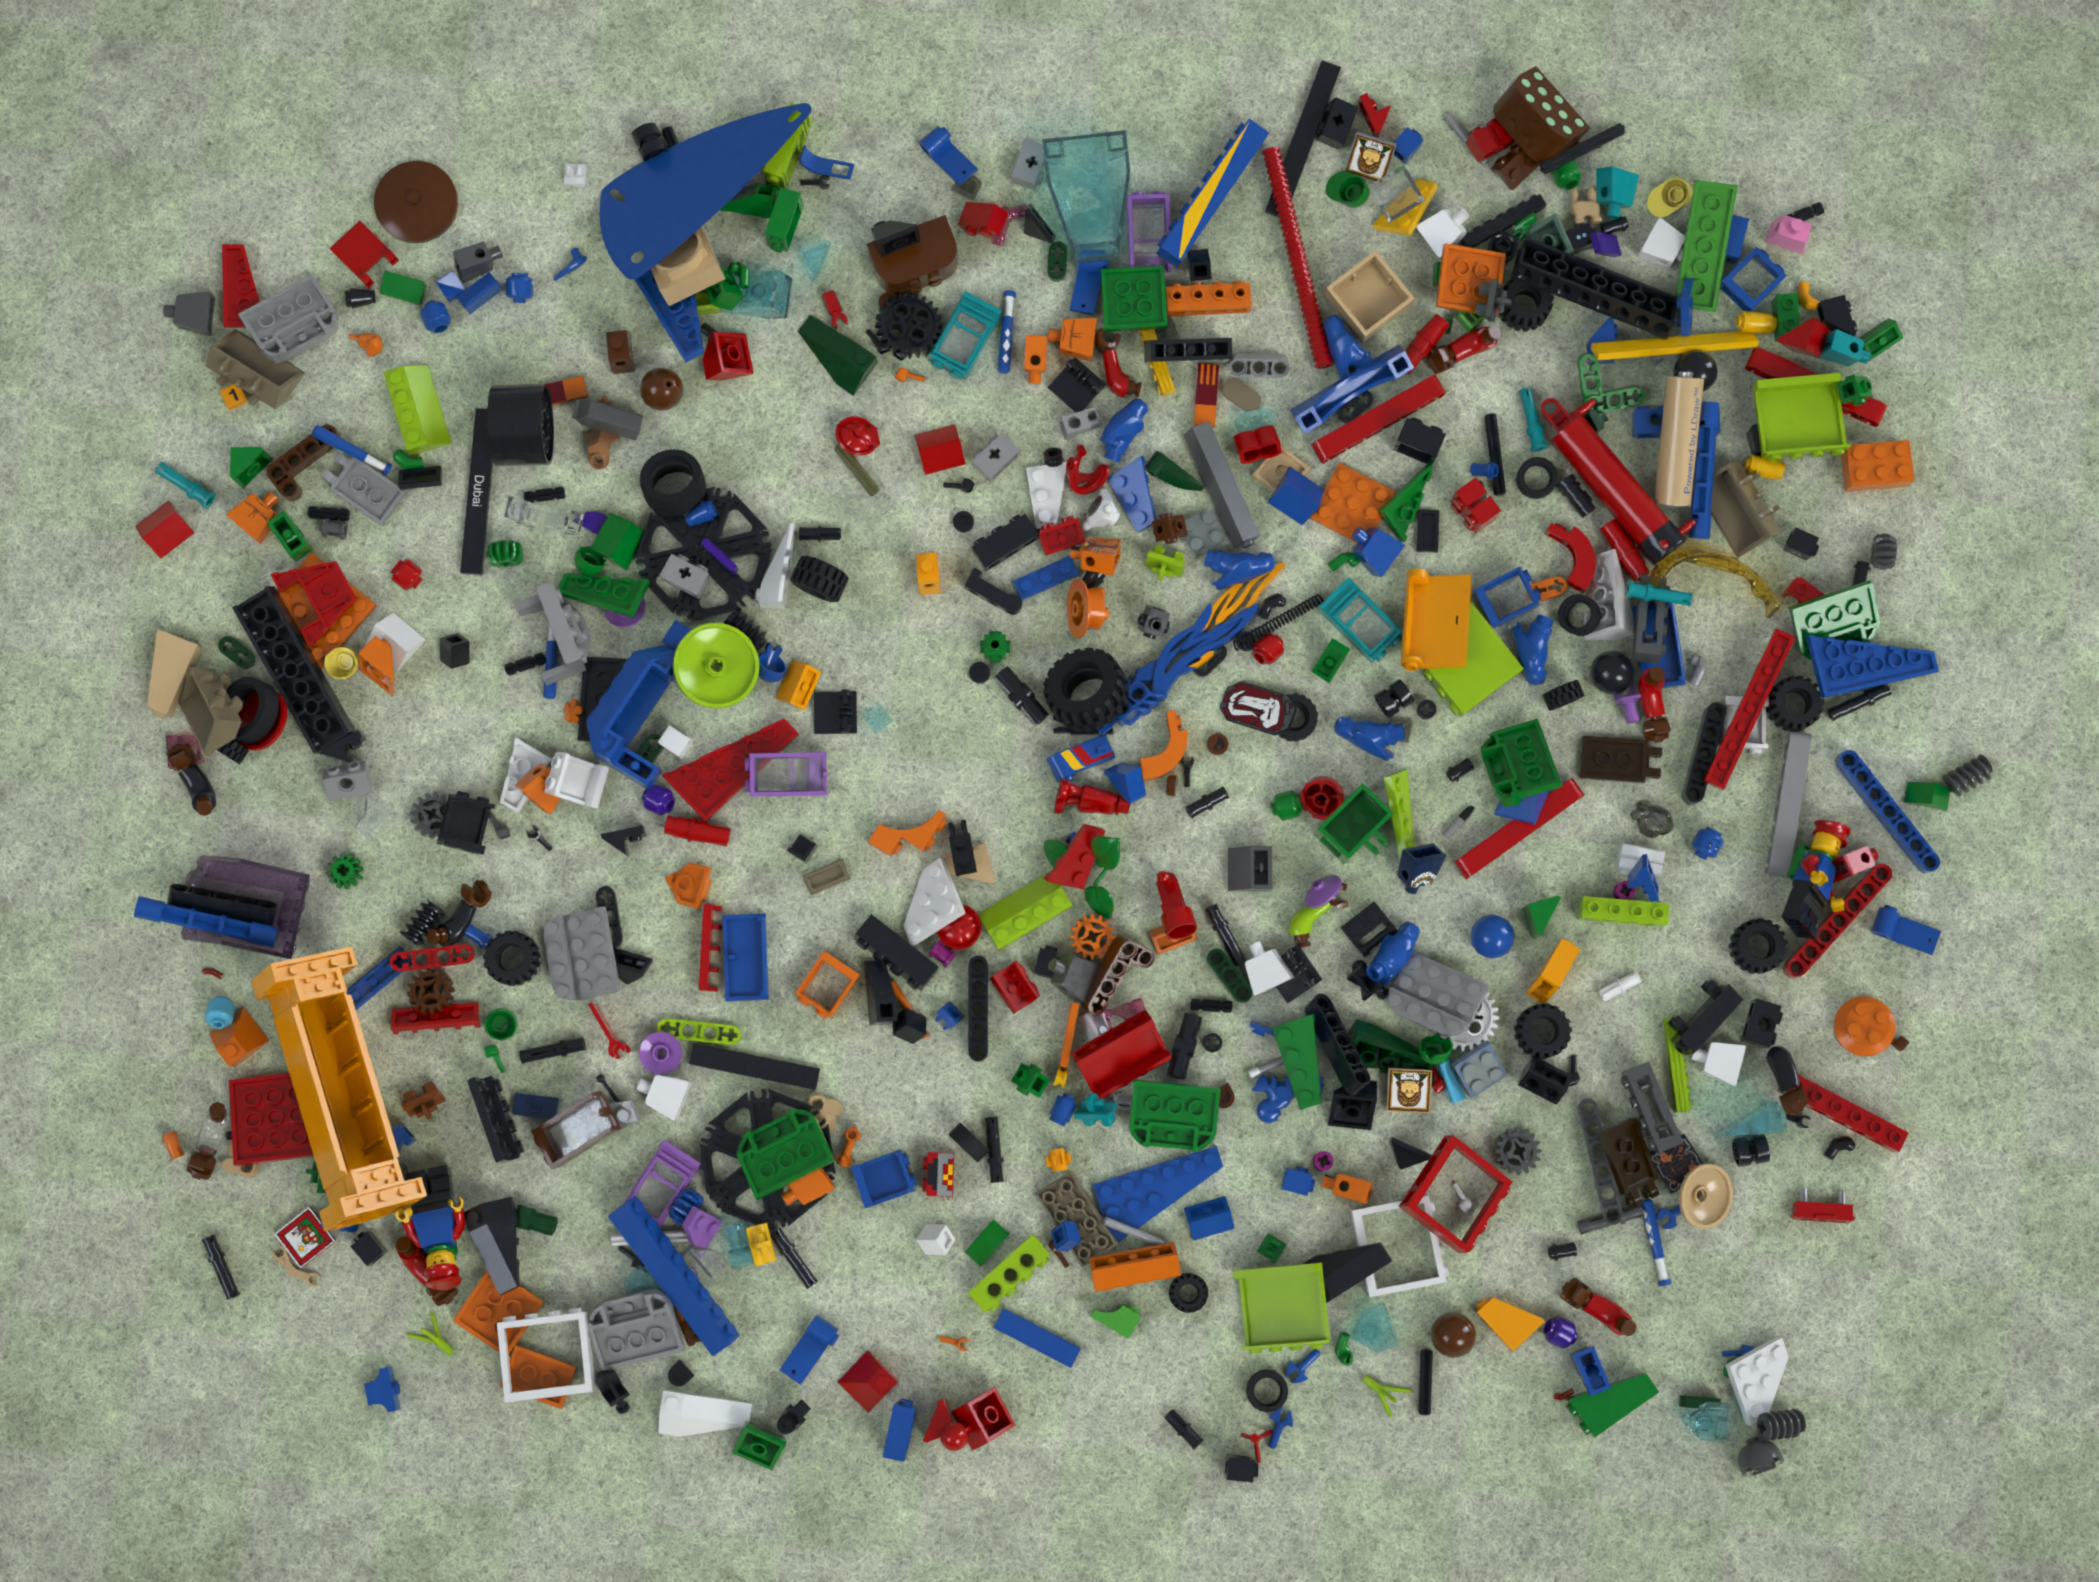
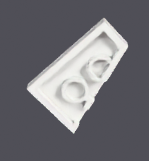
[1026,462,1067,531]
[500,737,552,814]

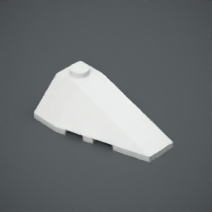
[755,523,796,610]
[1583,549,1634,640]
[658,1389,752,1437]

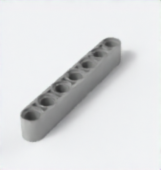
[1765,730,1812,878]

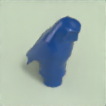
[1324,314,1373,379]
[1099,398,1148,463]
[1204,549,1275,590]
[1512,615,1554,685]
[1334,717,1405,761]
[1366,921,1420,986]

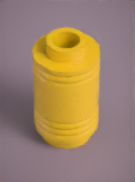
[1735,311,1777,334]
[1744,454,1785,480]

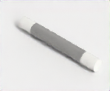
[1248,1056,1284,1079]

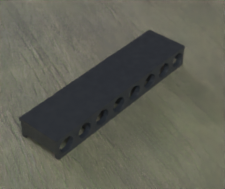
[1511,237,1677,339]
[232,586,356,755]

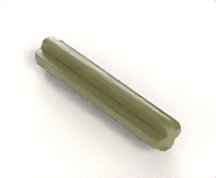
[835,444,880,496]

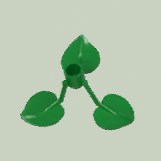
[1044,836,1120,919]

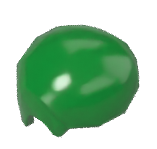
[574,546,607,576]
[484,1008,518,1041]
[1418,1034,1453,1065]

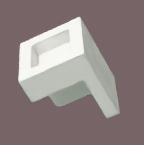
[658,725,693,759]
[916,1224,956,1255]

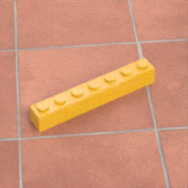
[1137,329,1175,397]

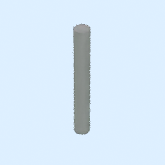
[1444,113,1489,166]
[1103,1217,1165,1245]

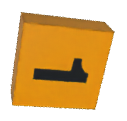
[220,384,248,411]

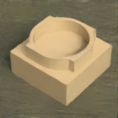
[651,227,726,306]
[1324,250,1415,343]

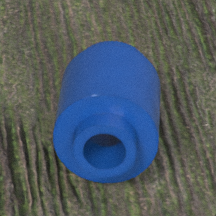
[1049,1093,1077,1127]

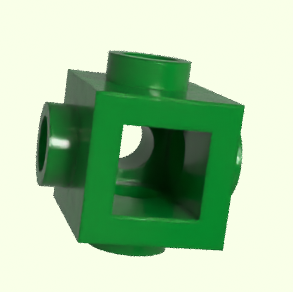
[1837,374,1873,406]
[980,631,1010,663]
[1011,1063,1051,1098]

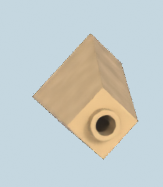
[147,629,202,719]

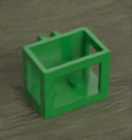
[1313,783,1394,864]

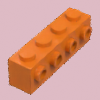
[1166,280,1251,317]
[1089,1242,1181,1292]

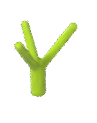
[406,1312,455,1356]
[1362,1375,1412,1417]

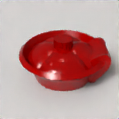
[835,416,880,456]
[937,904,982,949]

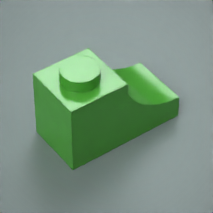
[1090,1303,1141,1339]

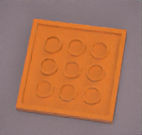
[278,552,377,670]

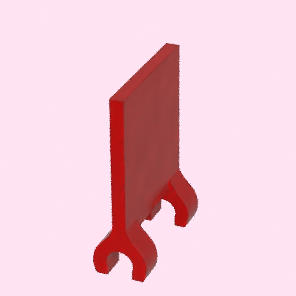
[330,221,399,289]
[588,1002,631,1059]

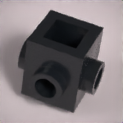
[1137,604,1170,639]

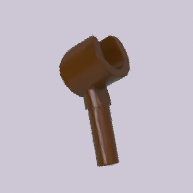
[1891,1036,1909,1051]
[1049,1239,1069,1268]

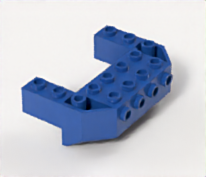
[586,645,677,790]

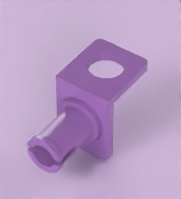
[1614,681,1641,724]

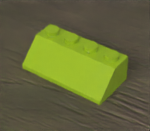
[383,365,452,456]
[978,871,1073,951]

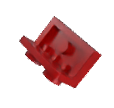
[1038,515,1085,556]
[990,960,1040,1014]

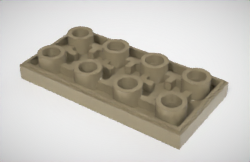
[1035,1170,1119,1267]

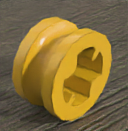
[1053,1067,1069,1088]

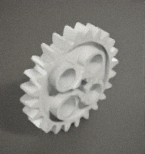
[1432,992,1499,1053]

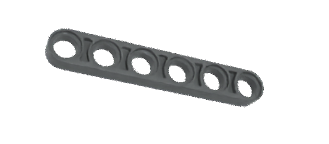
[1578,1098,1623,1225]

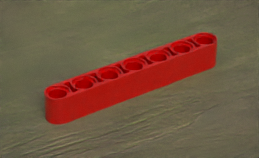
[1745,348,1887,427]
[1311,375,1446,464]
[1454,778,1585,880]
[1783,864,1892,978]

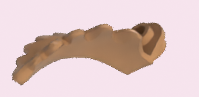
[583,395,621,470]

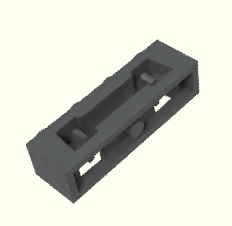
[1632,575,1670,664]
[1621,1062,1683,1153]

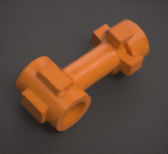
[836,1126,861,1168]

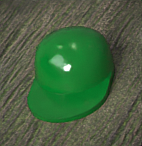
[1326,171,1370,208]

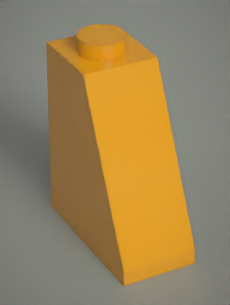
[1526,938,1581,1004]
[1474,1297,1545,1352]

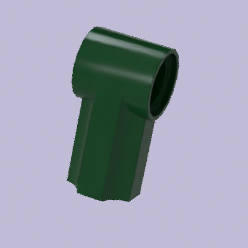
[516,1204,558,1236]

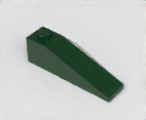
[798,315,878,396]
[1348,1019,1434,1073]

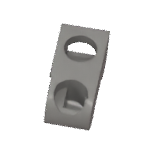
[1059,408,1102,440]

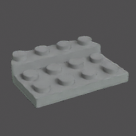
[238,275,338,364]
[544,906,621,1000]
[1388,952,1489,1038]
[588,1289,686,1371]

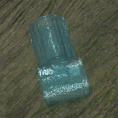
[725,1223,754,1269]

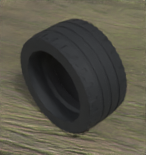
[640,449,706,517]

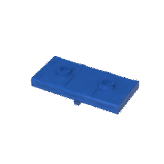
[1631,602,1686,688]
[723,913,769,1002]

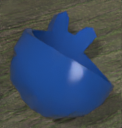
[758,642,787,683]

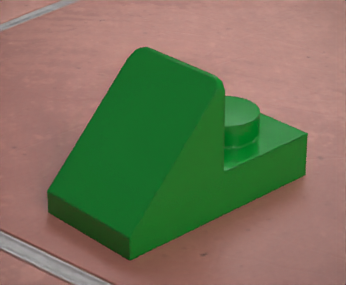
[1312,638,1350,683]

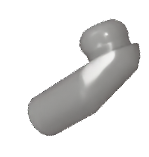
[1649,354,1681,366]
[1689,655,1706,687]

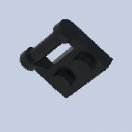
[1340,901,1398,958]

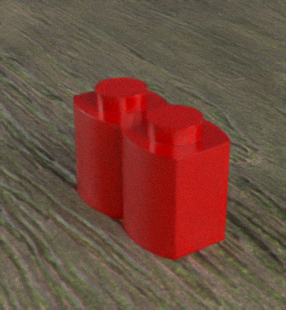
[1233,425,1282,464]

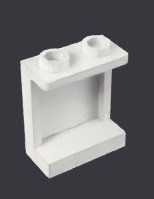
[1722,696,1769,755]
[544,752,609,809]

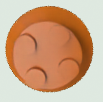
[1067,579,1109,638]
[1834,996,1896,1057]

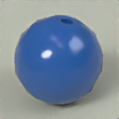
[1470,914,1515,959]

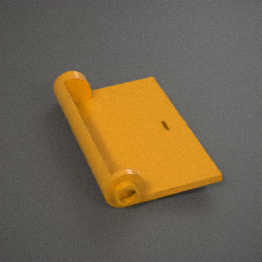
[1401,569,1472,671]

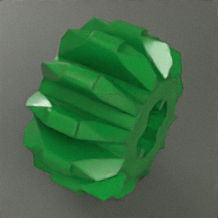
[487,540,524,568]
[326,853,364,890]

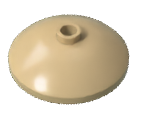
[1679,1163,1733,1229]

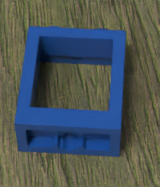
[1720,246,1787,311]
[1474,567,1542,629]
[883,1399,917,1462]

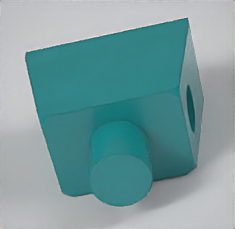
[1596,166,1639,219]
[1815,329,1871,367]

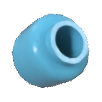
[205,996,235,1029]

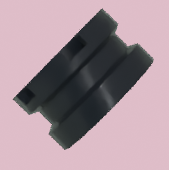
[1487,231,1518,263]

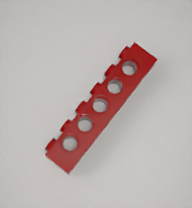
[1777,1075,1909,1153]

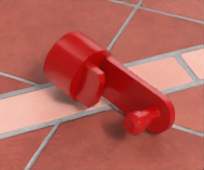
[1156,871,1197,940]

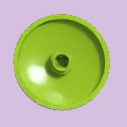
[673,623,759,709]

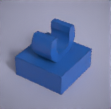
[935,1001,965,1030]

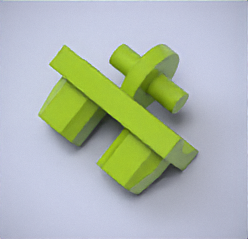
[1145,545,1185,581]

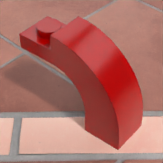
[1545,523,1596,594]

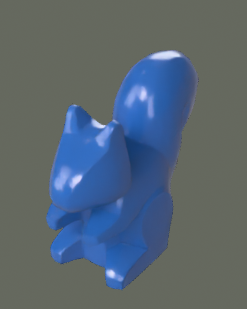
[1252,1074,1295,1123]

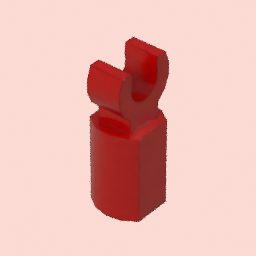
[822,290,848,329]

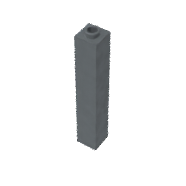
[1183,422,1260,549]

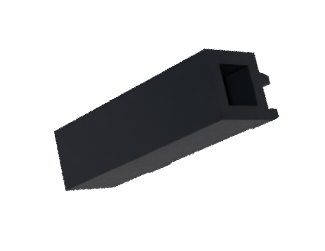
[1667,979,1744,1055]

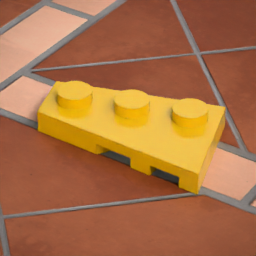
[1373,179,1438,236]

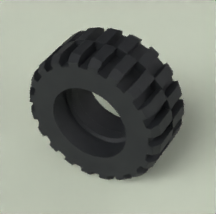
[1043,648,1129,732]

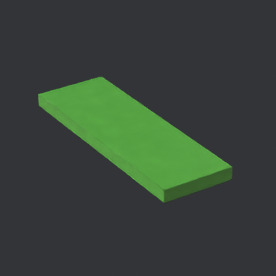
[1675,180,1738,312]

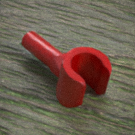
[1431,1066,1445,1094]

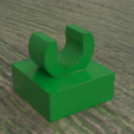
[1257,1233,1286,1263]

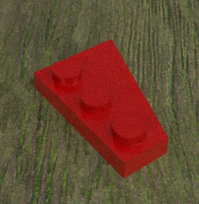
[1044,824,1105,889]

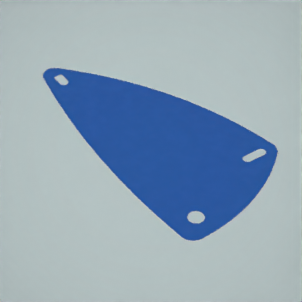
[599,103,812,280]

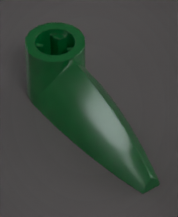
[1144,451,1204,491]

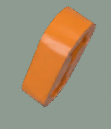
[1527,577,1567,602]

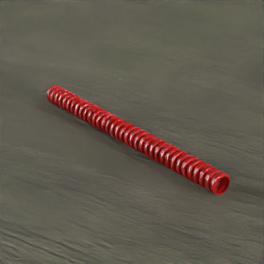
[1262,147,1333,369]

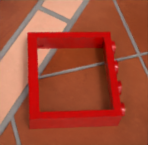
[1398,1135,1513,1253]

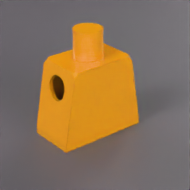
[916,553,941,595]

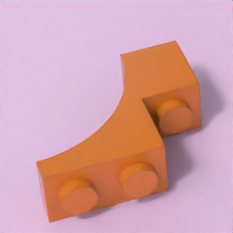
[868,810,947,857]

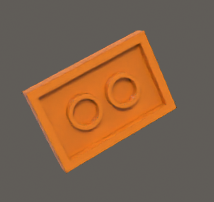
[500,1345,578,1409]

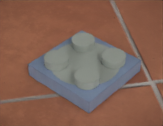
[1451,1040,1507,1099]

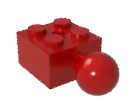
[940,1387,1016,1451]

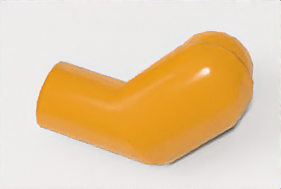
[1798,282,1818,310]

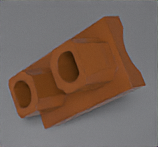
[401,1082,446,1120]

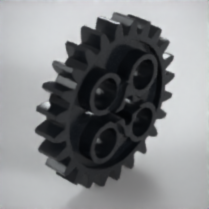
[875,292,943,359]

